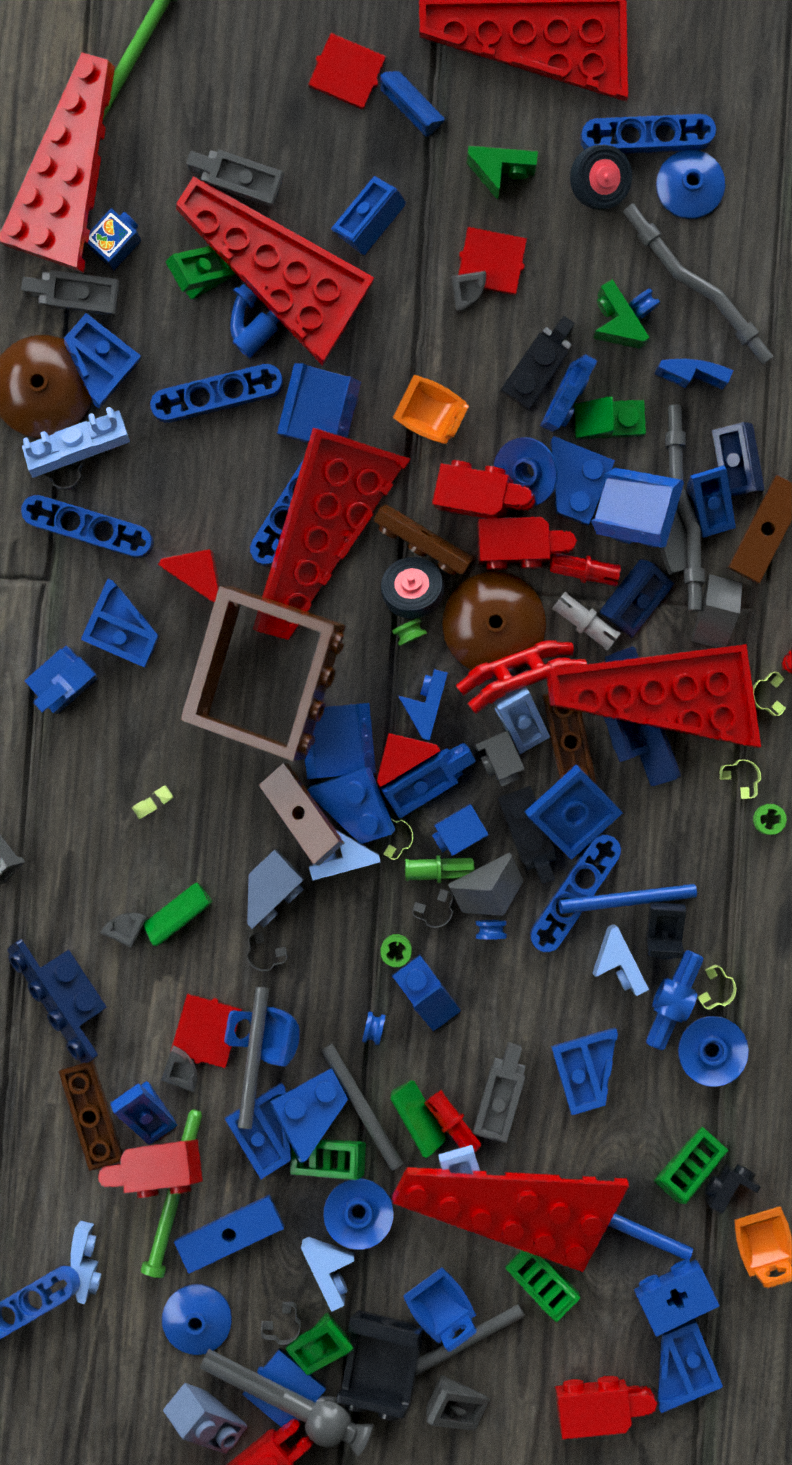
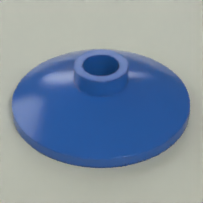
[656,150,725,219]
[494,437,558,506]
[678,1016,749,1087]
[323,1178,393,1250]
[162,1284,232,1355]

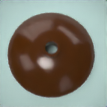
[0,335,93,439]
[442,572,546,673]

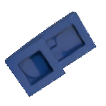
[654,359,734,390]

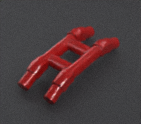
[456,640,587,714]

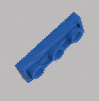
[174,1194,284,1274]

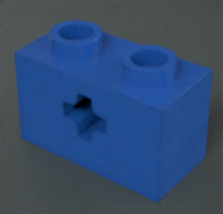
[634,1259,720,1337]

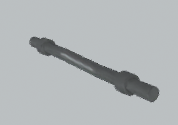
[623,203,774,365]
[665,404,705,612]

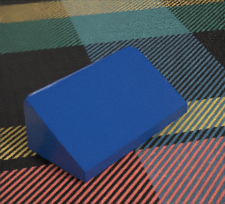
[380,71,445,137]
[331,176,406,255]

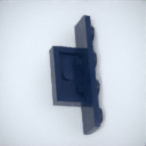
[602,646,681,786]
[7,939,107,1063]

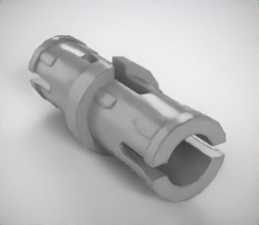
[552,592,620,650]

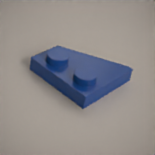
[64,313,141,409]
[540,355,597,432]
[550,436,615,526]
[81,578,160,668]
[307,767,395,844]
[551,1027,618,1115]
[269,1068,348,1163]
[224,1082,291,1179]
[657,1319,723,1413]

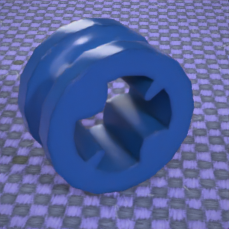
[629,288,661,320]
[475,920,507,939]
[362,1011,386,1046]

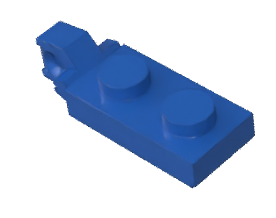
[380,743,476,818]

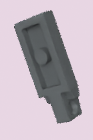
[186,149,284,208]
[21,270,121,317]
[472,1042,525,1143]

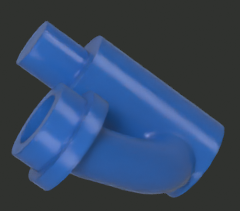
[230,284,280,359]

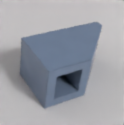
[247,849,305,929]
[163,1383,248,1454]

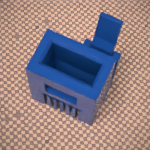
[25,646,98,714]

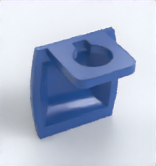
[224,1007,299,1066]
[403,1267,477,1352]

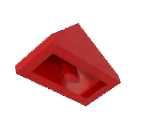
[158,549,220,603]
[377,733,440,787]

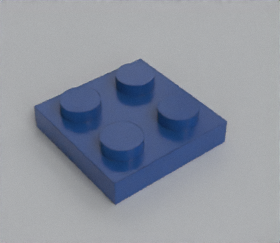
[525,764,623,860]

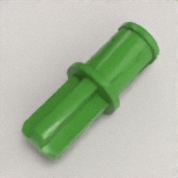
[405,855,474,883]

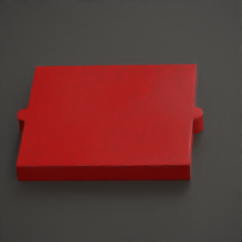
[308,33,386,110]
[458,227,527,295]
[170,993,242,1068]

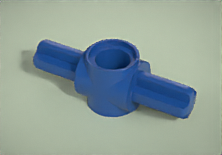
[646,950,703,1050]

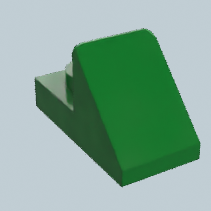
[467,146,538,199]
[165,246,236,299]
[593,279,650,349]
[574,396,646,439]
[285,1312,353,1376]

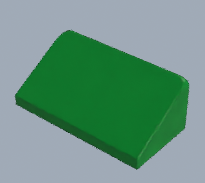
[144,883,212,946]
[390,1080,446,1158]

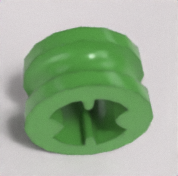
[392,618,427,647]
[753,804,787,835]
[381,934,412,967]

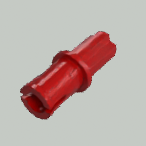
[550,553,621,587]
[424,1090,481,1152]

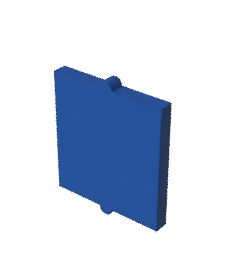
[242,1348,326,1427]

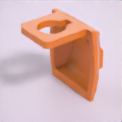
[393,375,469,444]
[734,1207,792,1288]

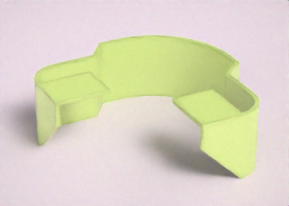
[753,672,786,716]
[719,760,761,799]
[132,785,173,819]
[384,819,413,860]
[697,965,736,1009]

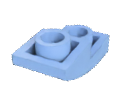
[71,1221,102,1304]

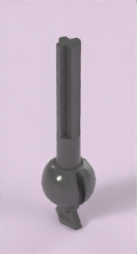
[200,1349,374,1457]

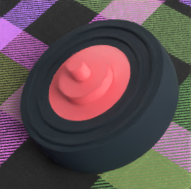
[570,145,632,210]
[381,557,444,619]

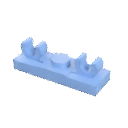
[22,407,130,478]

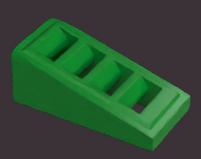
[654,1127,729,1204]
[290,1139,366,1180]
[505,1250,580,1322]

